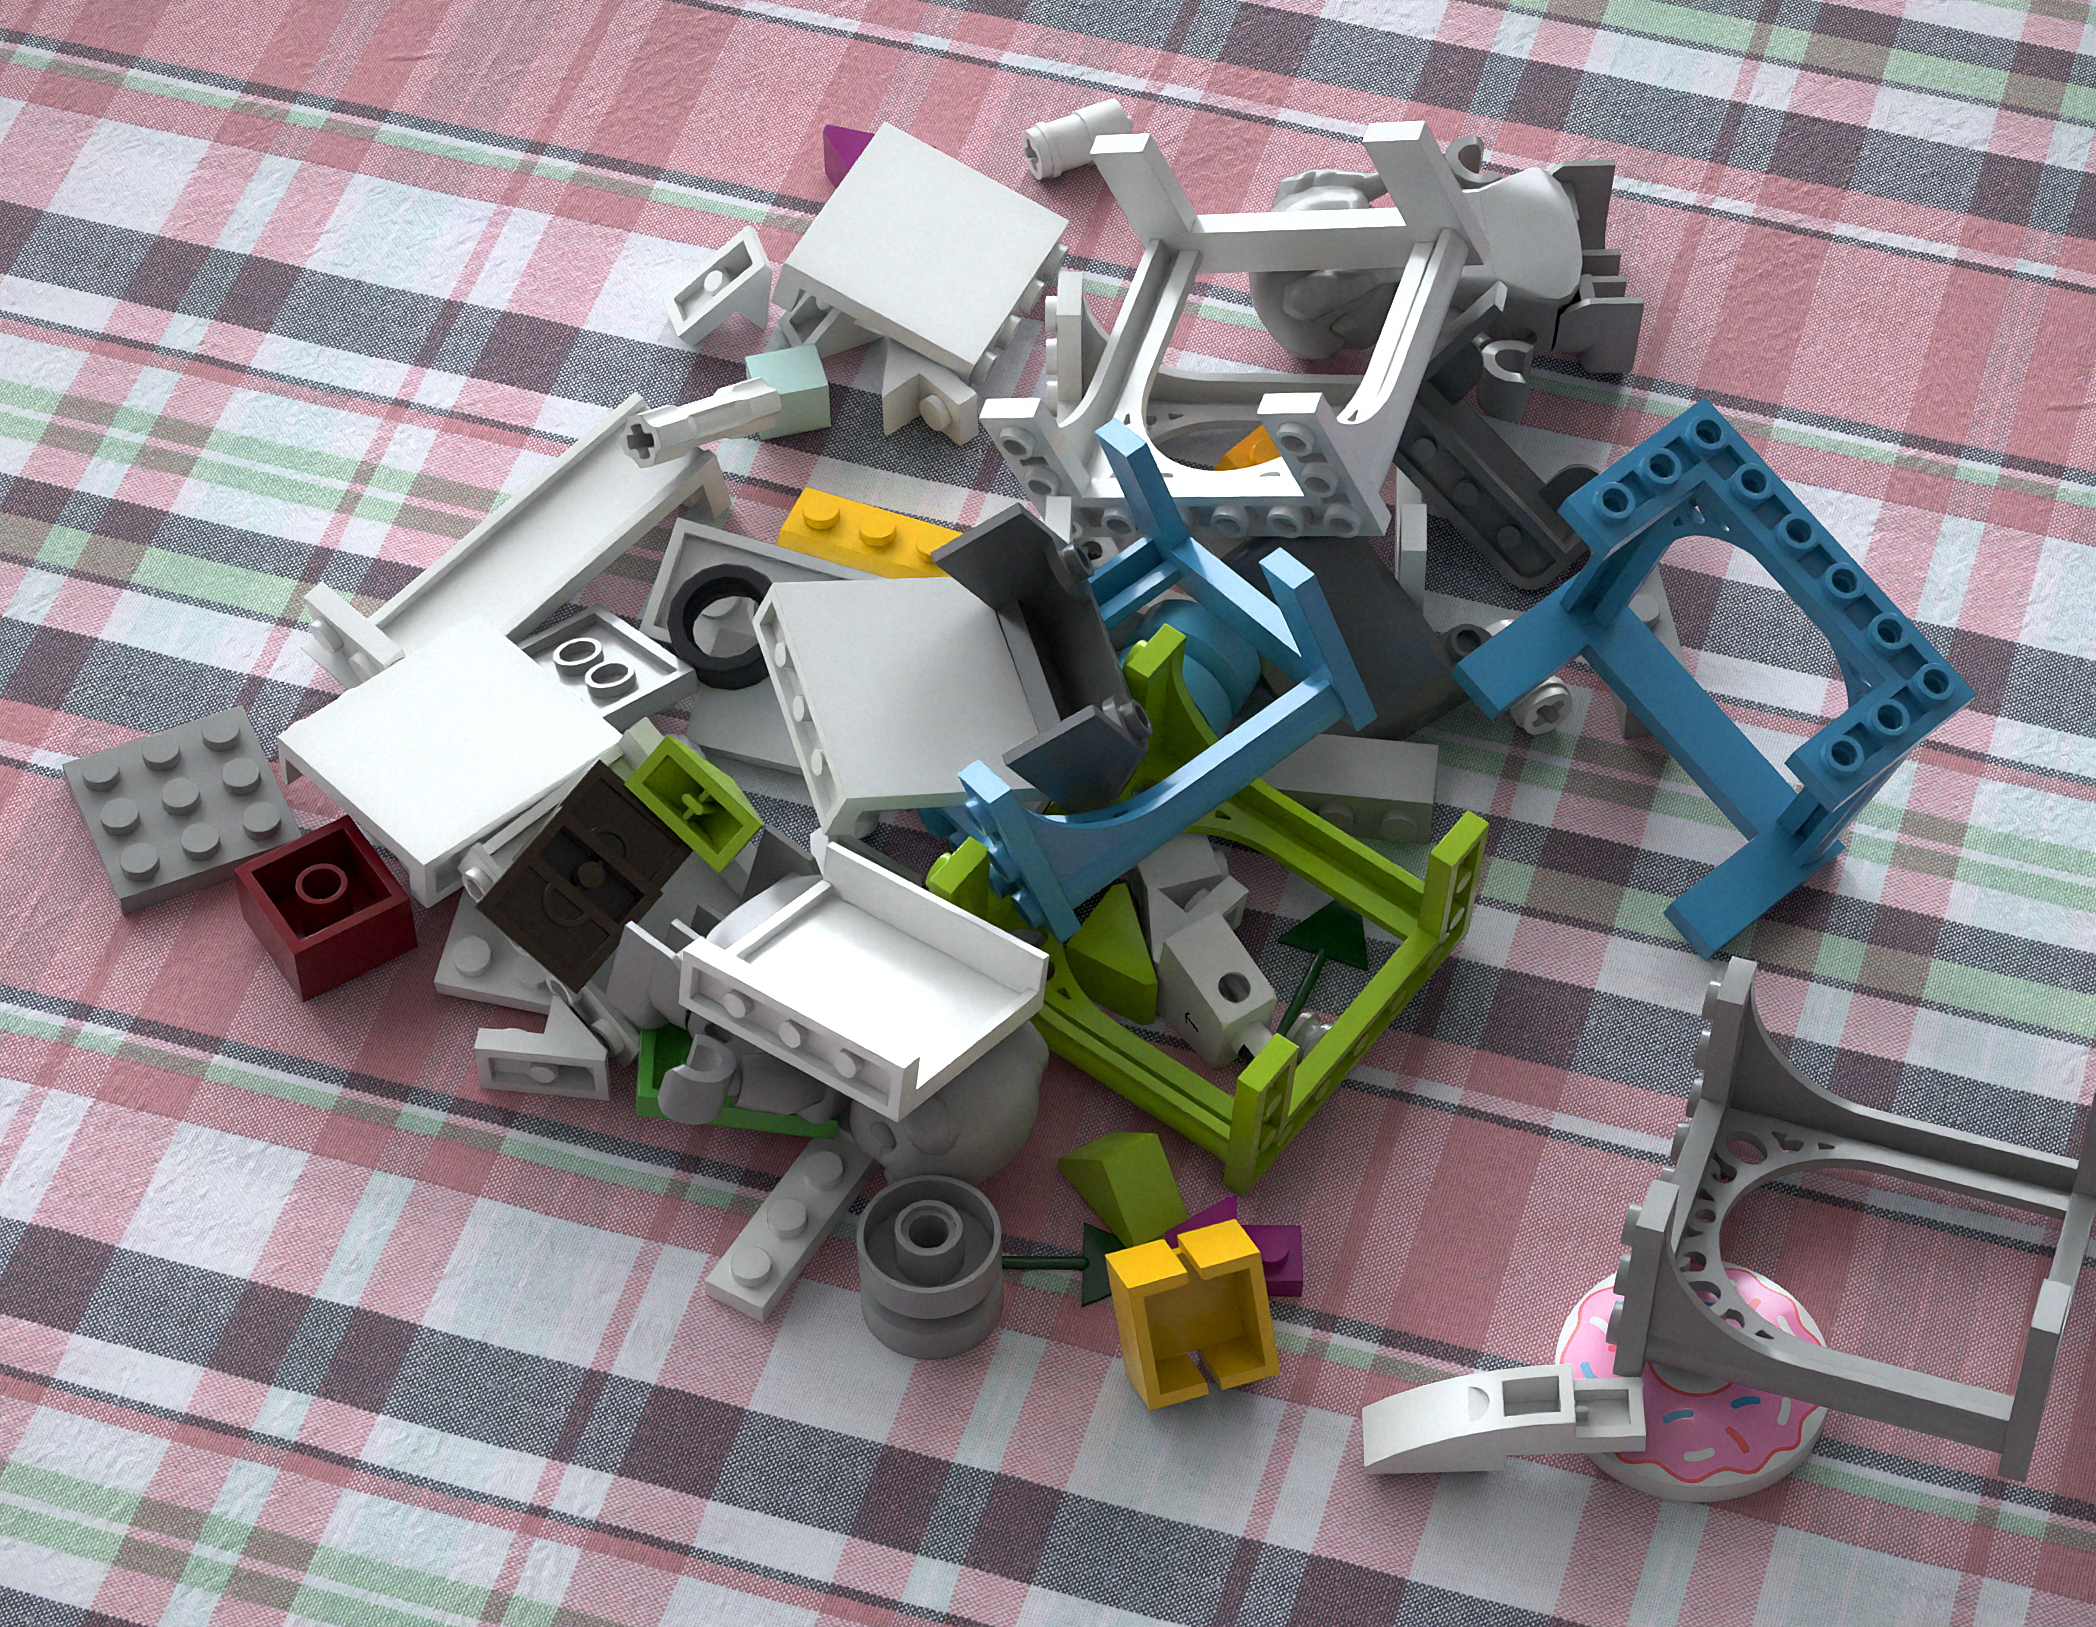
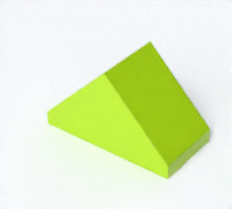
[624,735,765,874]
[1065,883,1158,1025]
[1057,1131,1189,1249]

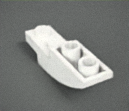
[1362,1363,1646,1474]

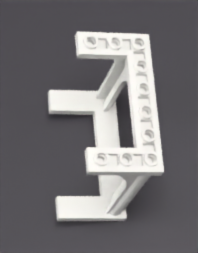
[979,121,1491,539]
[1040,271,1427,651]

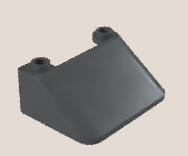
[1219,536,1493,741]

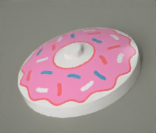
[1555,1261,1829,1502]

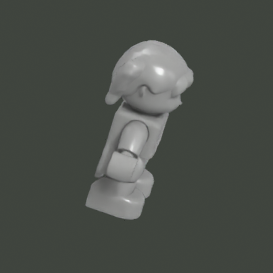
[1248,135,1644,421]
[605,824,1049,1188]

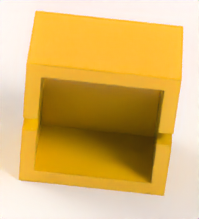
[1105,1219,1281,1411]

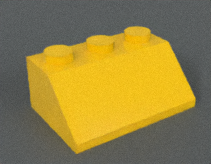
[776,487,964,579]

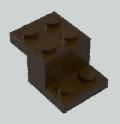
[474,759,694,995]

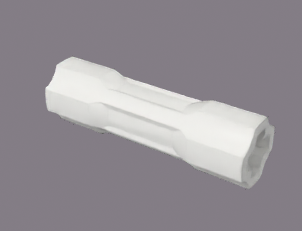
[620,377,782,468]

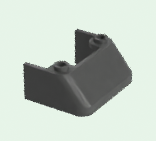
[1392,280,1601,590]
[931,502,1153,815]

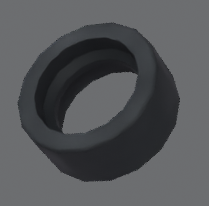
[667,563,772,690]

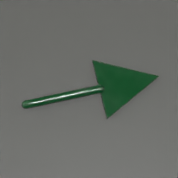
[1274,899,1368,1037]
[1002,1222,1127,1307]

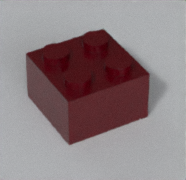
[233,814,418,1003]

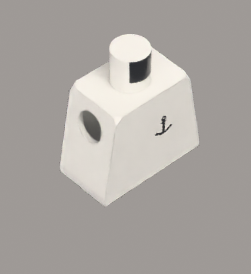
[1156,910,1277,1069]

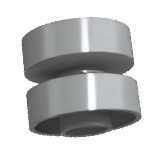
[857,1175,1004,1360]

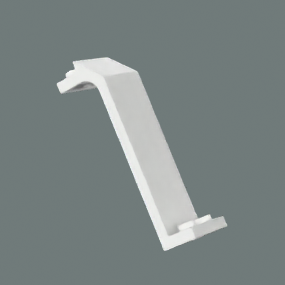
[300,392,732,690]

